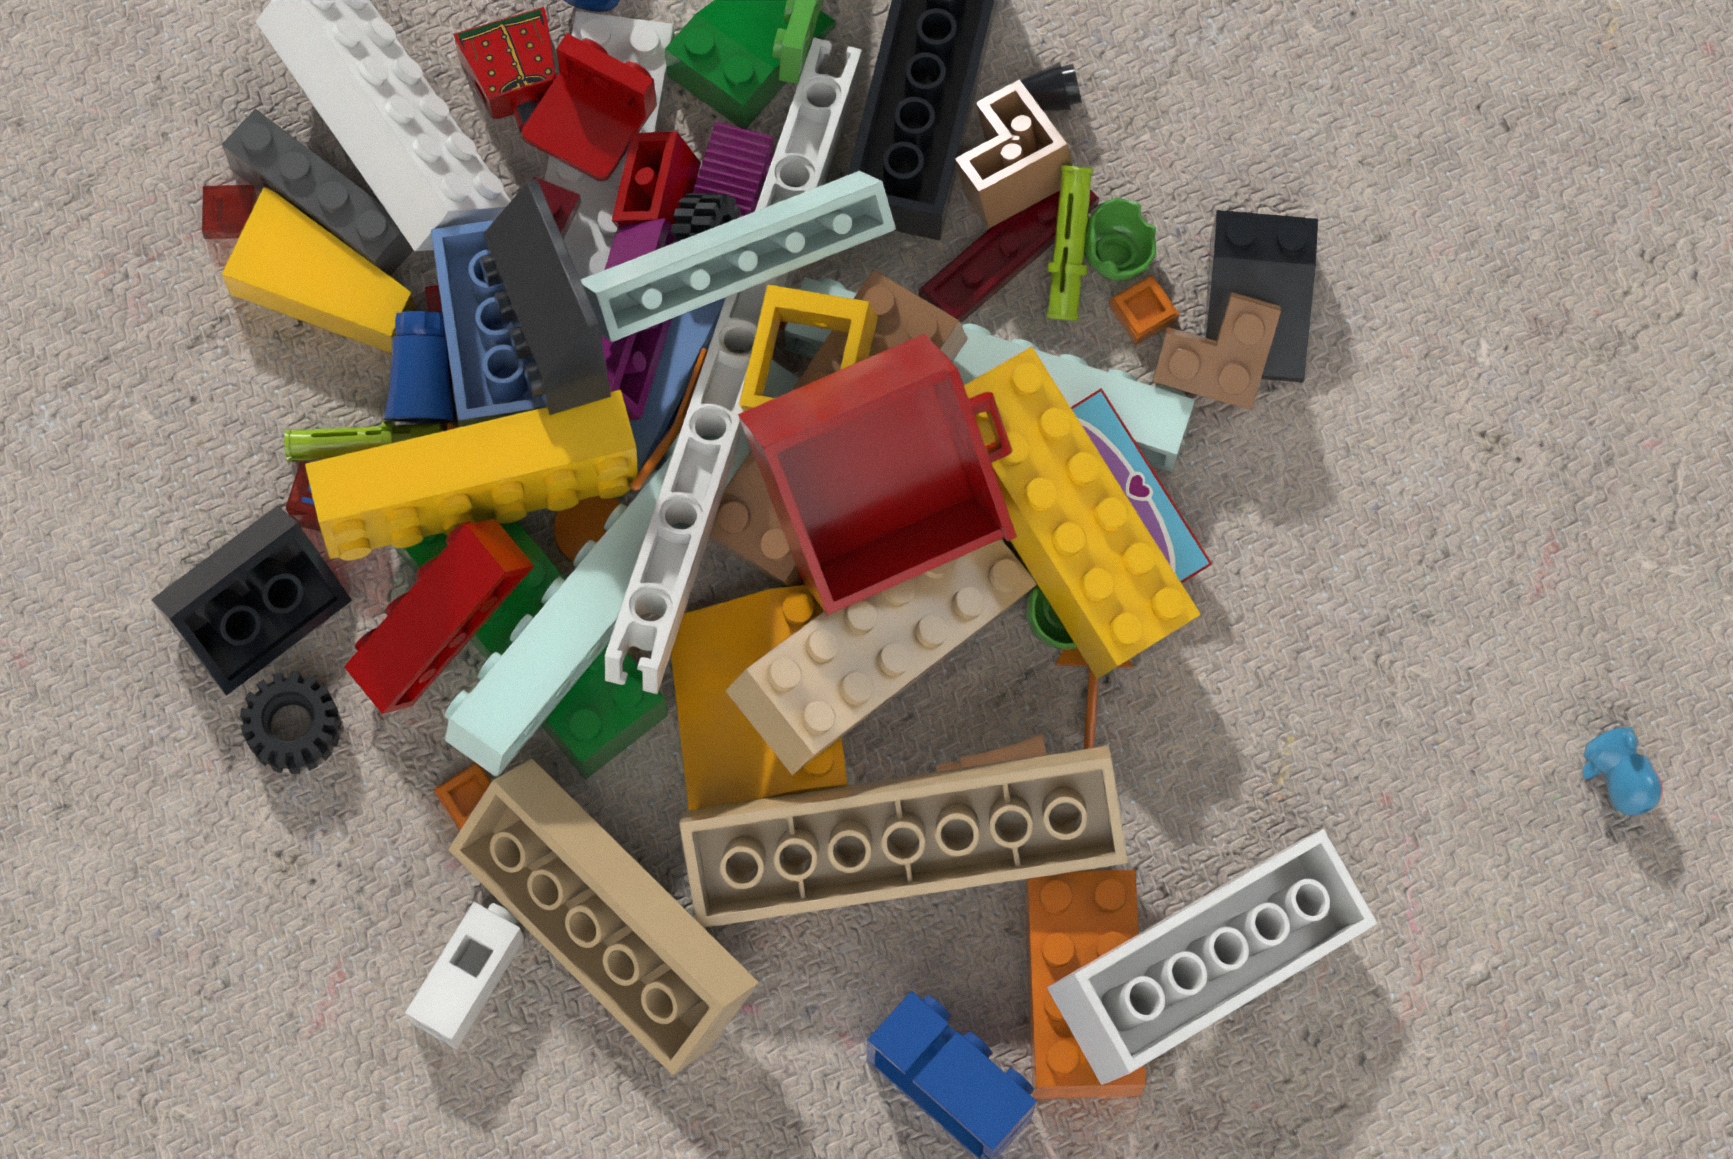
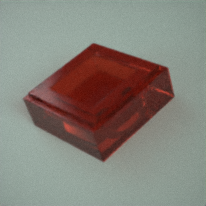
[202,185,256,239]

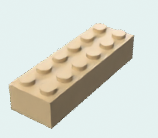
[725,539,1037,775]
[448,758,759,1075]

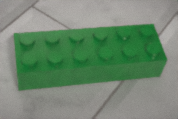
[394,521,668,780]

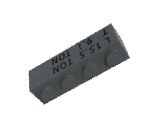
[222,108,414,276]

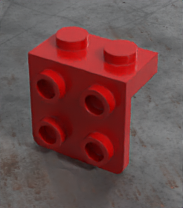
[522,33,657,182]

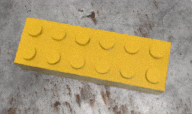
[964,346,1201,679]
[305,390,638,561]

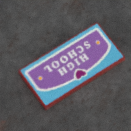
[1071,388,1212,583]

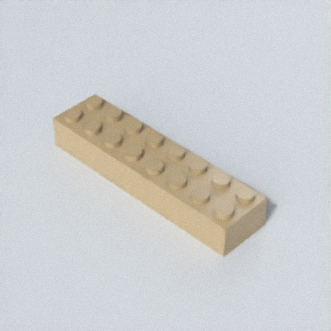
[679,746,1128,928]

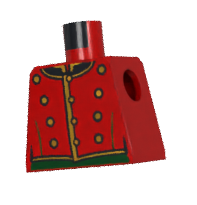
[453,7,556,132]

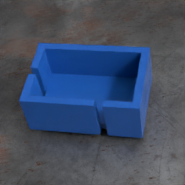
[866,991,1037,1159]

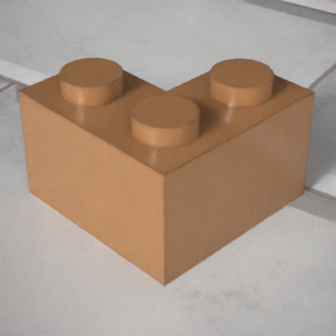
[955,80,1073,229]
[1152,292,1281,410]

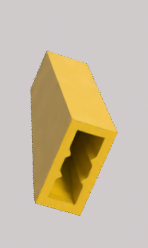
[222,187,416,354]

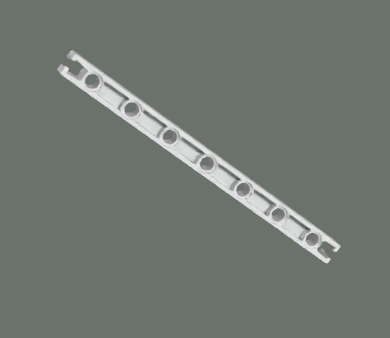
[605,38,862,694]

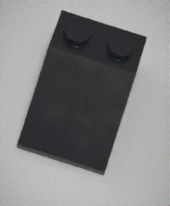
[1204,210,1318,383]

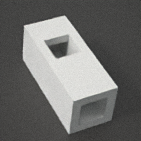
[405,902,524,1050]

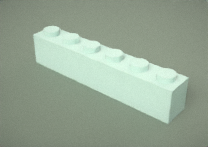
[581,171,896,342]

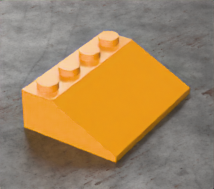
[671,585,848,810]

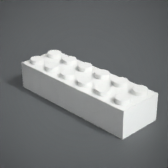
[255,0,511,252]
[1047,829,1378,1085]

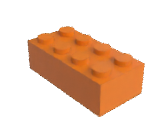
[1024,870,1146,1099]

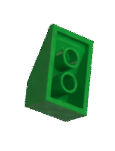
[665,0,836,130]

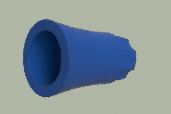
[383,311,456,423]

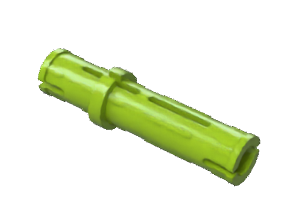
[1046,165,1094,321]
[284,421,442,462]

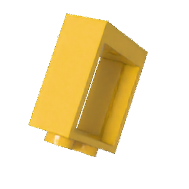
[739,284,878,412]

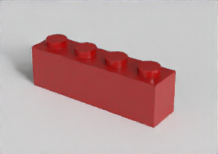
[344,519,534,714]

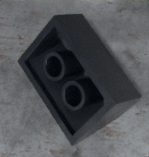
[151,505,352,696]

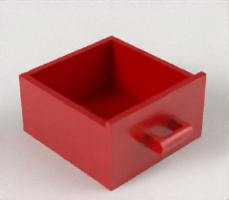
[738,333,1017,616]

